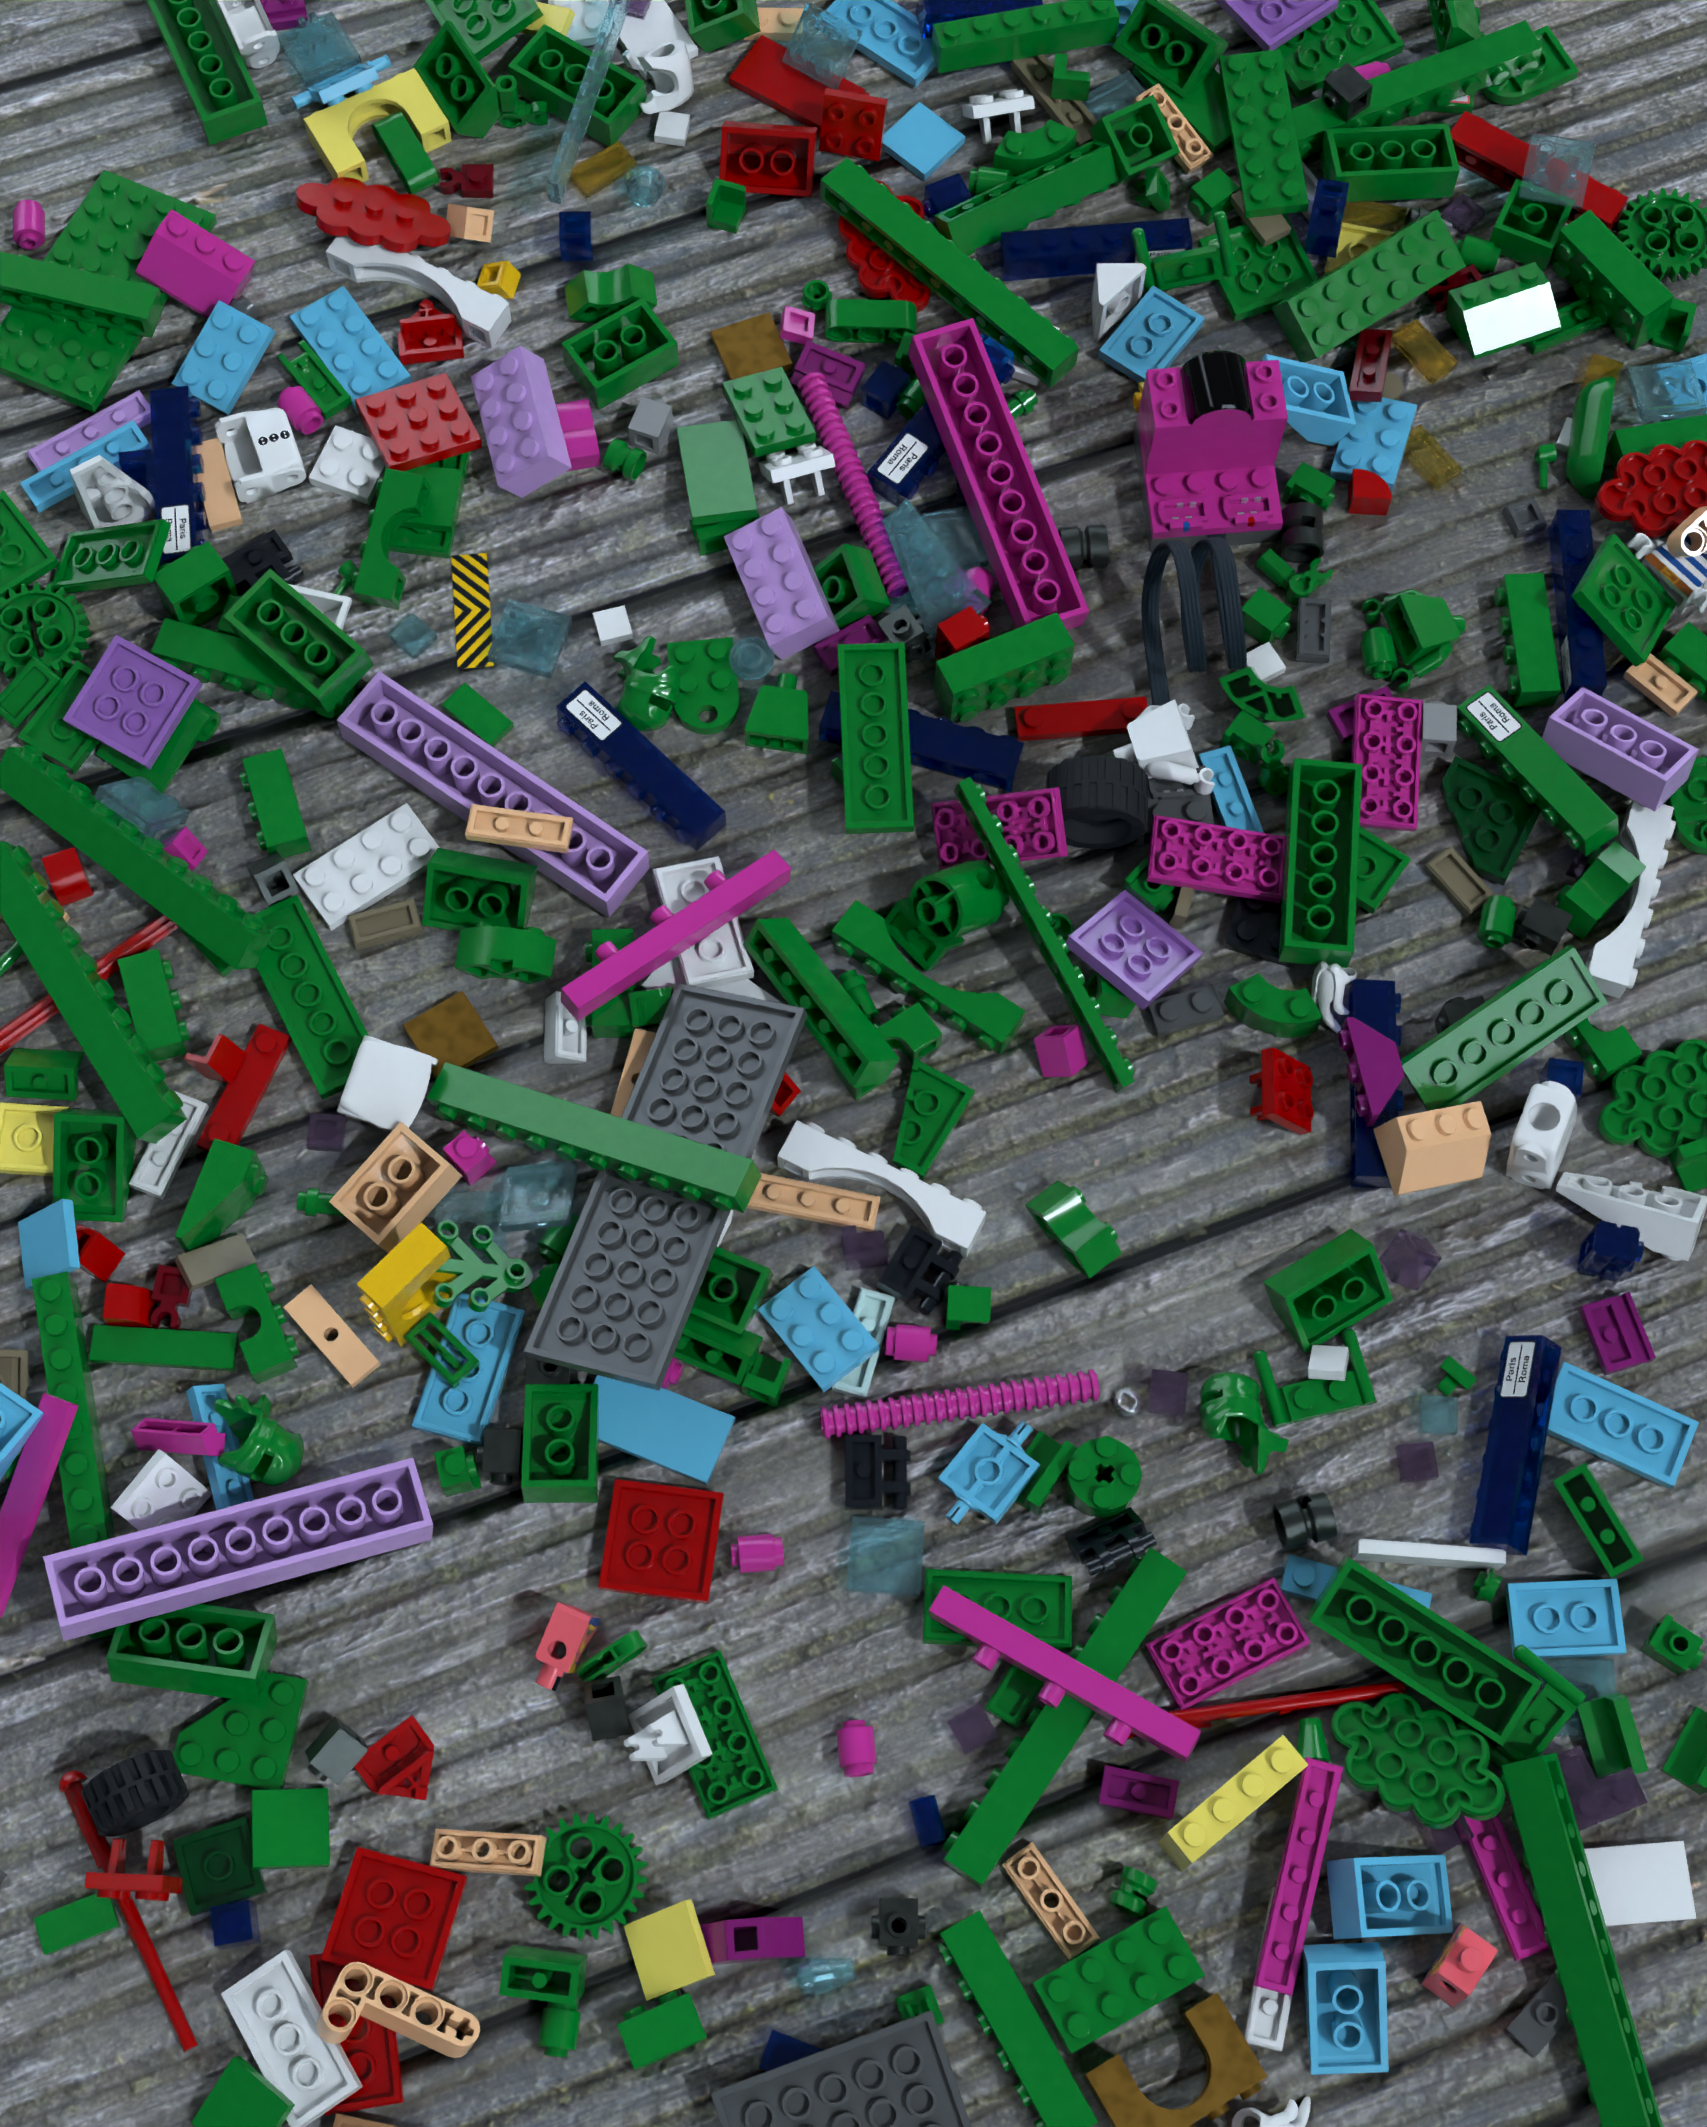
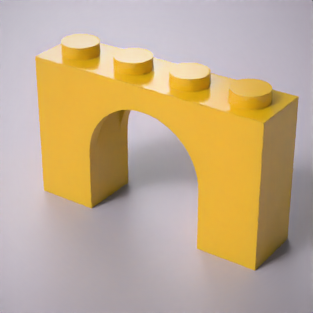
[357,1222,458,1347]

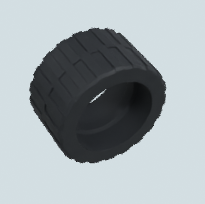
[1046,755,1148,849]

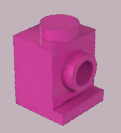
[443,1131,497,1186]

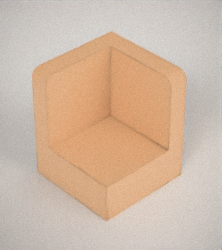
[446,203,494,243]

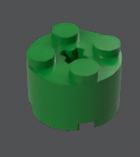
[1065,1436,1142,1518]

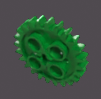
[1616,188,1707,282]
[0,582,91,679]
[524,1813,648,1941]

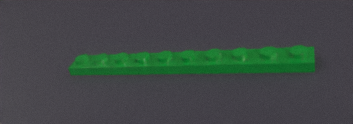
[953,777,1135,1093]

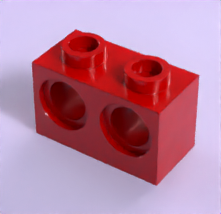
[935,606,990,660]

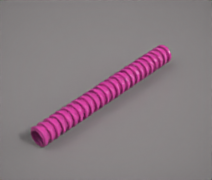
[797,372,914,597]
[819,1369,1100,1439]

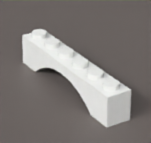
[326,236,512,349]
[1586,799,1676,999]
[777,1120,986,1259]

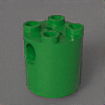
[909,859,1010,942]

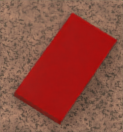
[729,35,865,132]
[309,1953,405,2116]

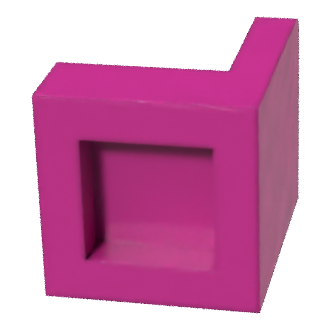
[161,826,208,871]
[1034,1025,1088,1077]

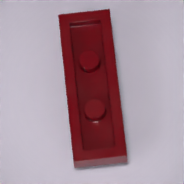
[1349,329,1393,402]

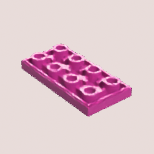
[1351,694,1423,832]
[931,787,1068,870]
[1146,815,1286,903]
[1145,1578,1311,1710]

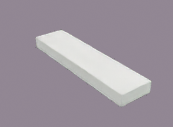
[1352,1539,1506,1571]
[1244,1887,1292,2052]

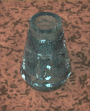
[797,1957,856,1998]

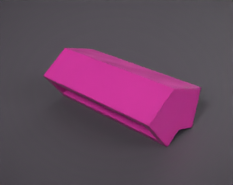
[131,1418,226,1456]

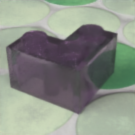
[1557,1745,1648,1832]

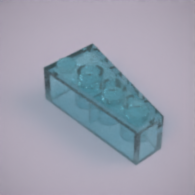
[882,499,991,640]

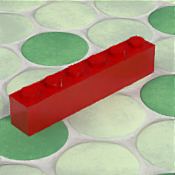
[1450,111,1629,231]

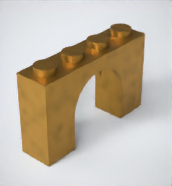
[1082,1992,1268,2127]

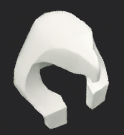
[621,40,694,114]

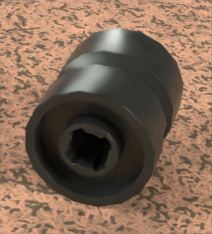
[1281,502,1324,563]
[1058,524,1109,569]
[1272,1492,1337,1551]

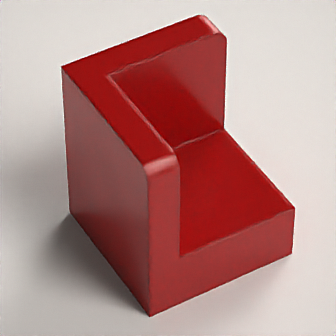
[184,1034,247,1084]

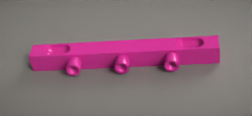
[561,849,791,1021]
[929,1585,1201,1763]

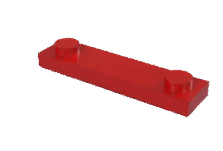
[1014,696,1148,742]
[196,1023,292,1152]

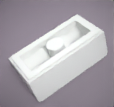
[544,991,587,1064]

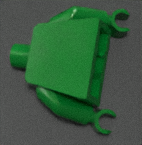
[1362,589,1466,693]

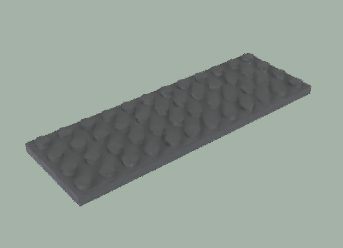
[524,983,808,1391]

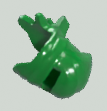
[613,636,681,732]
[1199,1371,1289,1475]
[214,1394,304,1486]

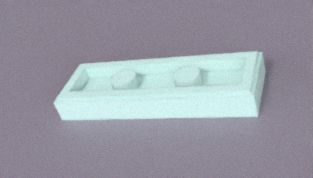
[831,1287,895,1400]

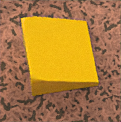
[477,260,521,299]

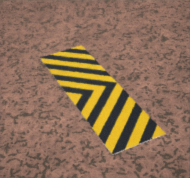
[451,553,494,669]

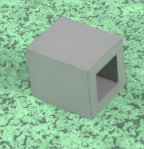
[628,397,673,455]
[1421,701,1457,756]

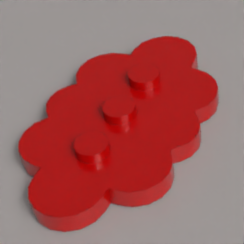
[295,177,451,253]
[838,180,931,313]
[1595,440,1707,538]

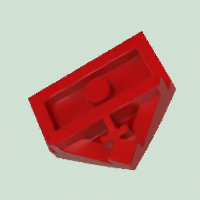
[398,299,465,365]
[354,1715,434,1800]

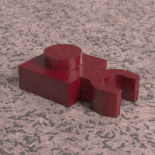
[440,164,494,198]
[1427,264,1483,313]
[151,1265,193,1330]

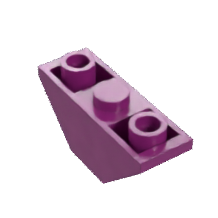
[1338,1017,1404,1127]
[700,1917,805,1965]

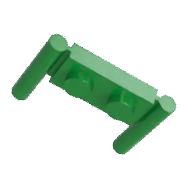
[1131,211,1238,293]
[1253,1329,1377,1428]
[1455,1645,1586,1772]

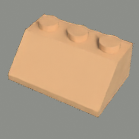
[1373,1101,1492,1196]
[329,1122,462,1253]

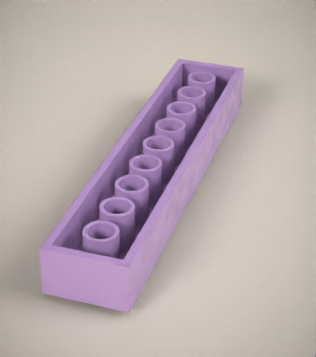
[337,671,650,918]
[43,1458,433,1641]

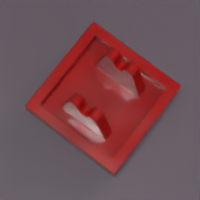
[819,88,888,161]
[1249,1047,1314,1135]
[85,1838,183,1901]

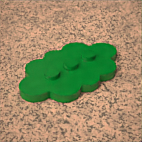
[1597,1039,1707,1158]
[1331,1693,1505,1829]

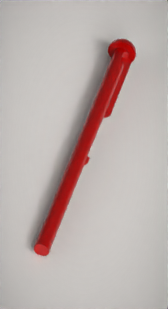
[1128,1681,1405,1739]
[59,1770,198,2052]

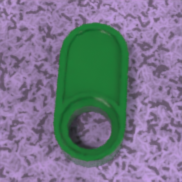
[576,1630,648,1682]

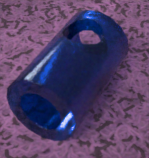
[908,1795,947,1848]

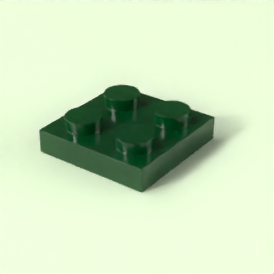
[172,1817,267,1916]

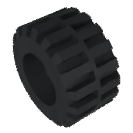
[81,1750,189,1837]

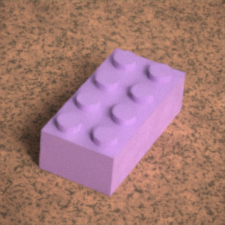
[471,346,572,498]
[724,507,840,660]
[1542,687,1699,812]

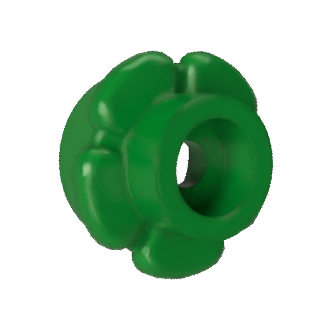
[801,280,832,311]
[1472,1568,1503,1603]

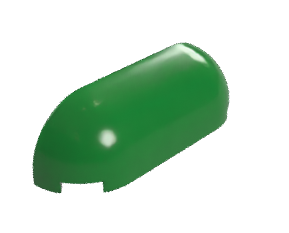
[1565,376,1615,500]

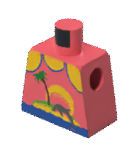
[535,1602,601,1691]
[1420,1923,1498,2007]

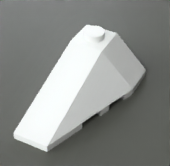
[69,455,159,529]
[1556,1172,1707,1261]

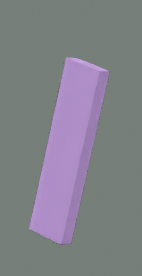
[26,390,157,472]

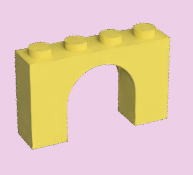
[303,68,452,182]
[1157,1735,1308,1872]

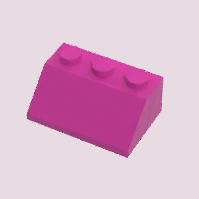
[135,209,255,319]

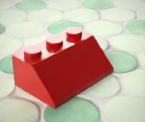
[719,121,817,197]

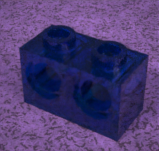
[1305,178,1349,258]

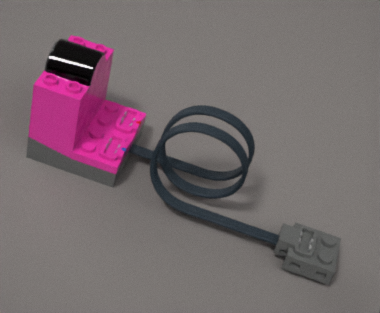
[1133,350,1288,843]

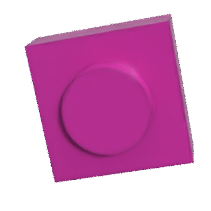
[779,305,815,345]

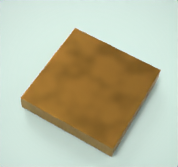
[710,312,792,380]
[403,990,499,1079]

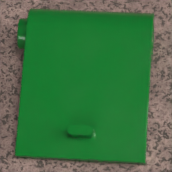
[96,698,221,797]

